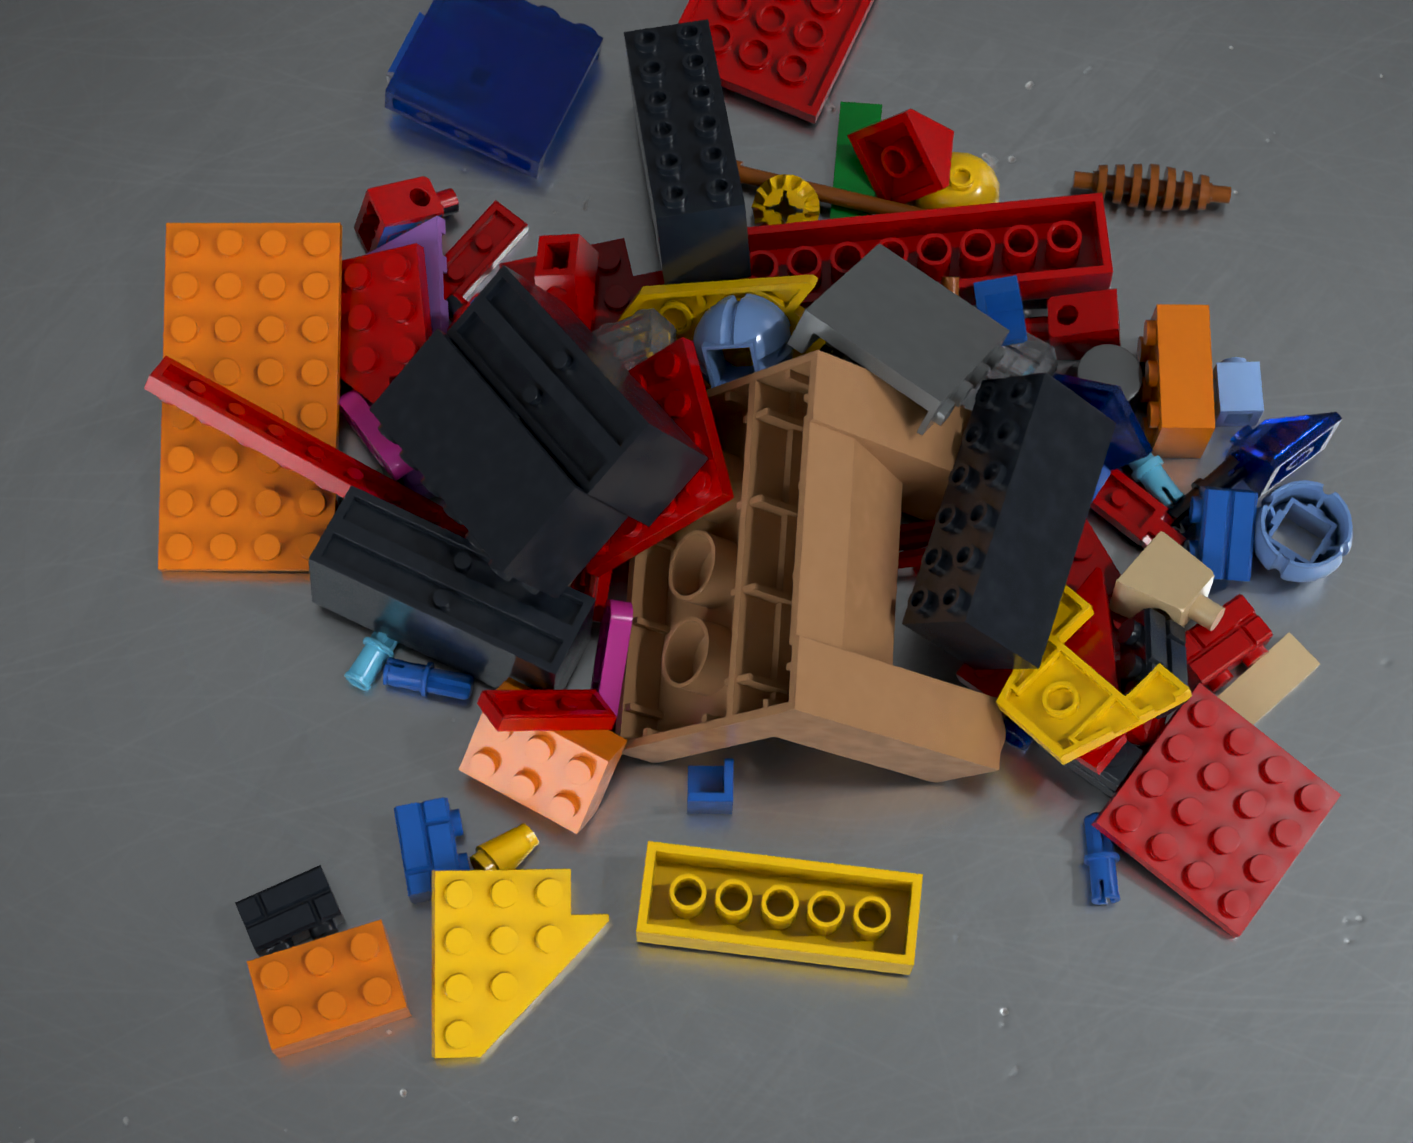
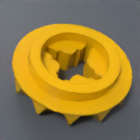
[751,174,820,226]

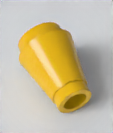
[469,823,539,870]

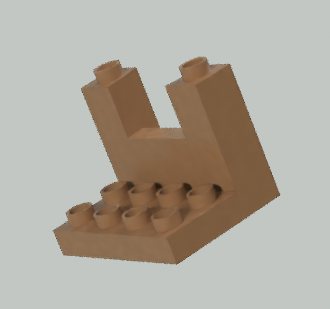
[615,350,1006,783]

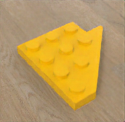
[616,274,826,389]
[432,868,609,1058]

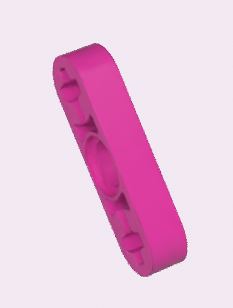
[339,388,414,481]
[590,599,633,731]

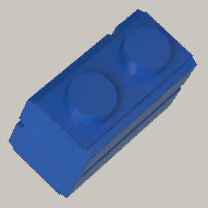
[1186,486,1258,581]
[394,797,470,904]

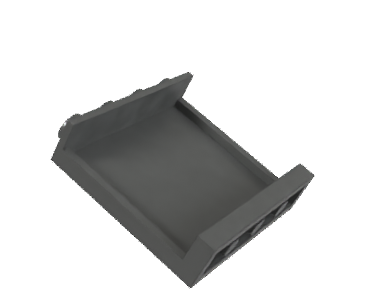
[787,243,1010,435]

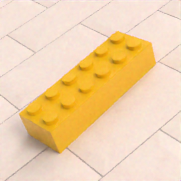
[636,841,923,975]

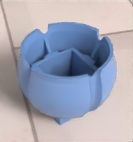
[693,294,794,388]
[1253,480,1353,583]

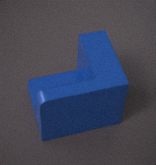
[973,275,1028,346]
[687,758,734,814]

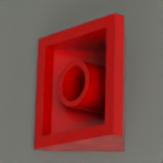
[847,108,954,204]

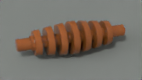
[1072,164,1231,211]

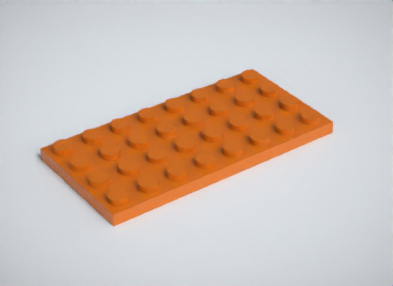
[158,223,342,572]

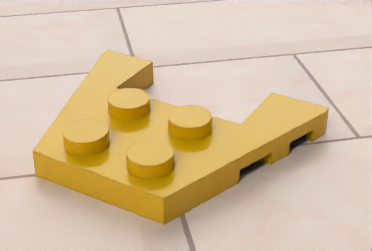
[996,585,1192,765]

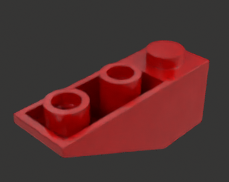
[535,234,599,330]

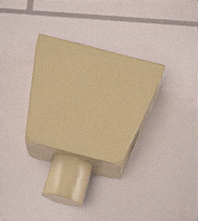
[1109,531,1225,631]

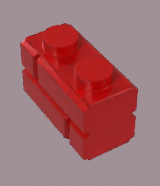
[1185,594,1273,693]

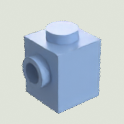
[1213,357,1264,427]

